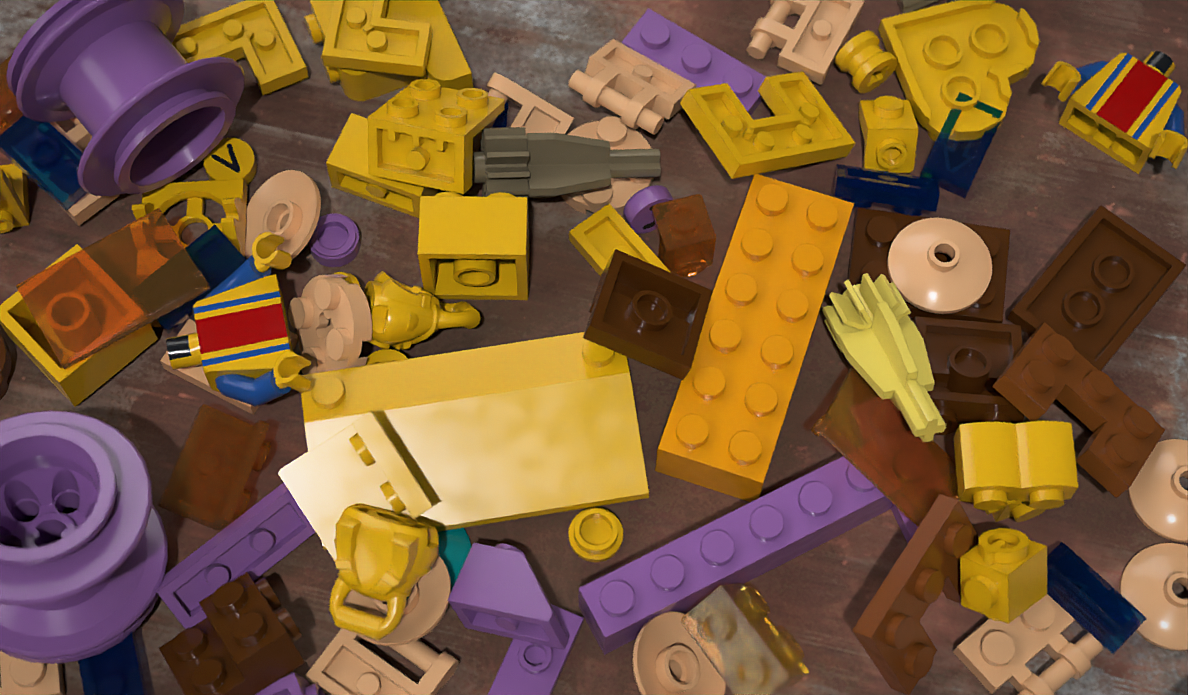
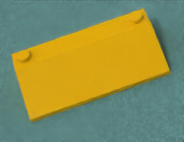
[301,332,649,550]

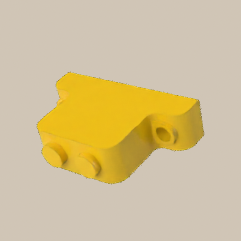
[304,0,473,101]

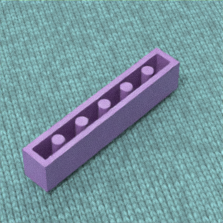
[579,442,901,655]

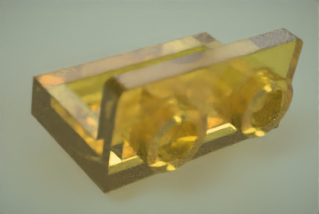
[681,583,810,695]

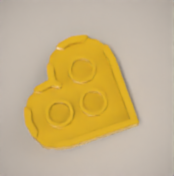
[878,0,1039,144]

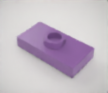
[488,604,584,695]

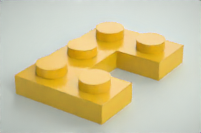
[172,0,309,95]
[322,0,432,77]
[680,71,856,179]

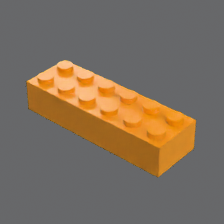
[655,174,854,502]

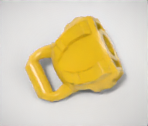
[364,271,481,350]
[329,504,438,640]

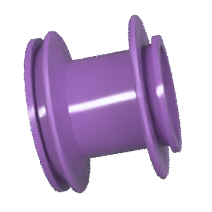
[6,0,245,196]
[0,410,168,664]

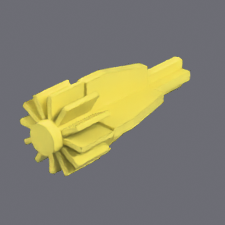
[822,273,946,442]

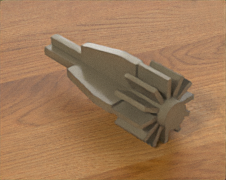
[472,127,661,200]

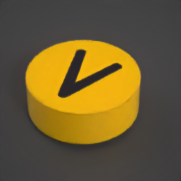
[204,138,257,185]

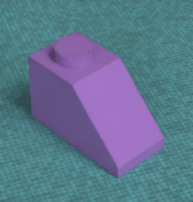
[448,543,569,650]

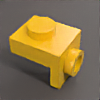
[858,96,919,173]

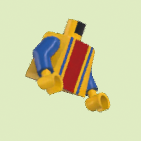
[1041,51,1188,174]
[166,232,311,407]

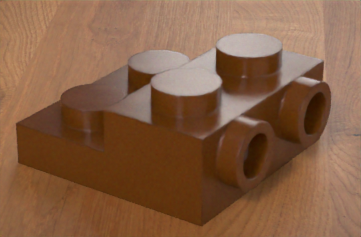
[583,249,713,380]
[914,316,1025,435]
[159,572,305,695]

